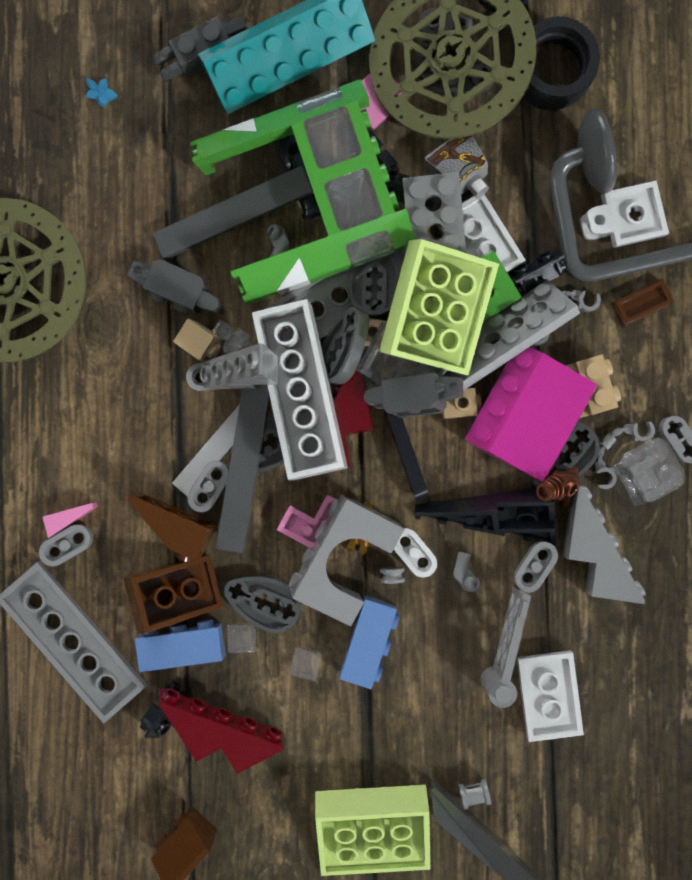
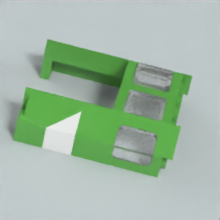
[190,79,415,305]

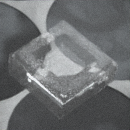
[227,623,256,653]
[289,646,322,681]

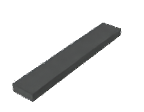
[153,166,313,260]
[216,386,270,553]

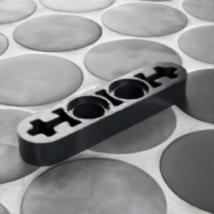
[384,410,429,501]

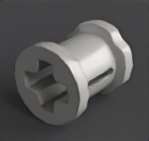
[458,779,491,809]

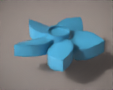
[85,78,118,108]

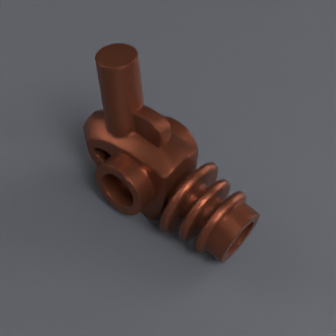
[536,466,579,508]

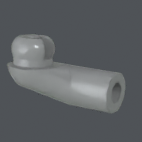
[267,224,291,257]
[453,551,480,592]

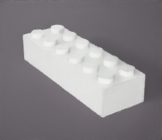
[252,299,348,480]

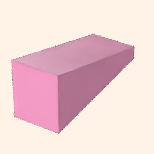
[42,502,98,538]

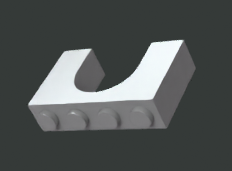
[288,494,405,626]

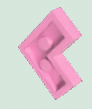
[277,494,335,548]

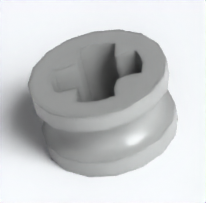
[380,567,405,584]

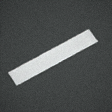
[172,404,240,497]

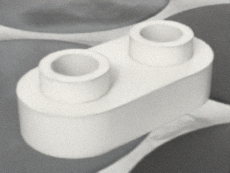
[394,528,437,577]

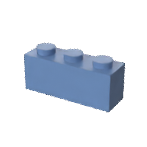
[340,595,400,689]
[135,620,226,672]

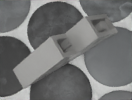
[200,343,279,389]
[563,484,646,604]

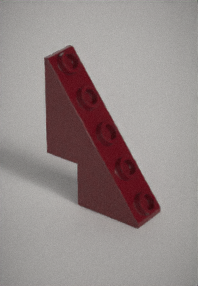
[333,359,374,469]
[159,688,284,774]

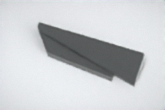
[430,780,539,880]

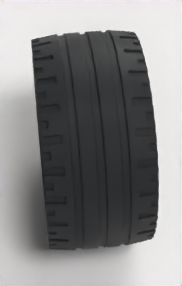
[513,16,600,111]

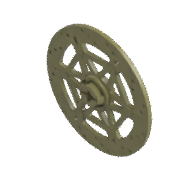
[369,0,536,139]
[0,198,87,363]

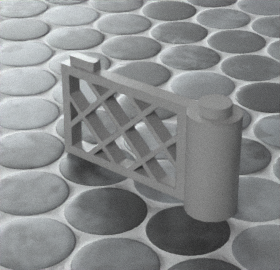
[481,587,531,708]

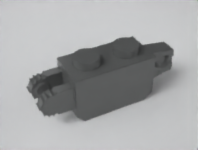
[152,16,247,80]
[127,259,222,315]
[363,370,464,418]

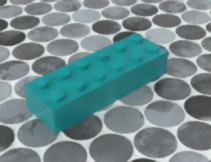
[198,0,376,114]

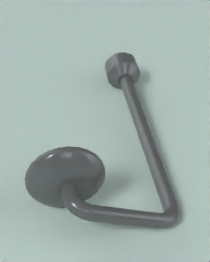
[550,108,692,282]

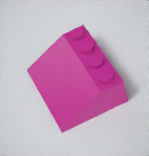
[465,347,598,482]

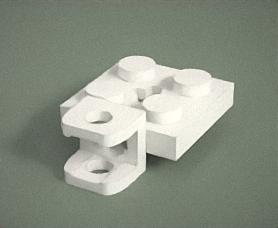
[579,181,669,248]

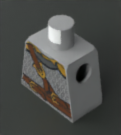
[424,135,489,199]

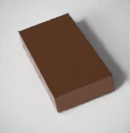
[611,278,674,327]

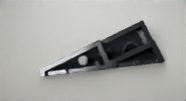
[414,488,556,546]

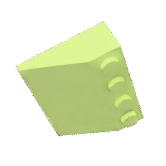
[379,239,499,376]
[315,785,430,876]

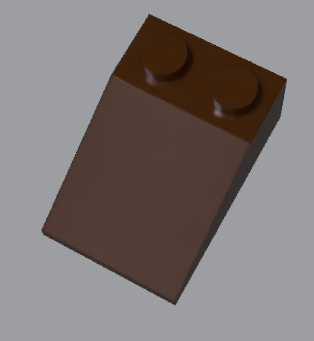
[128,493,217,562]
[123,554,223,634]

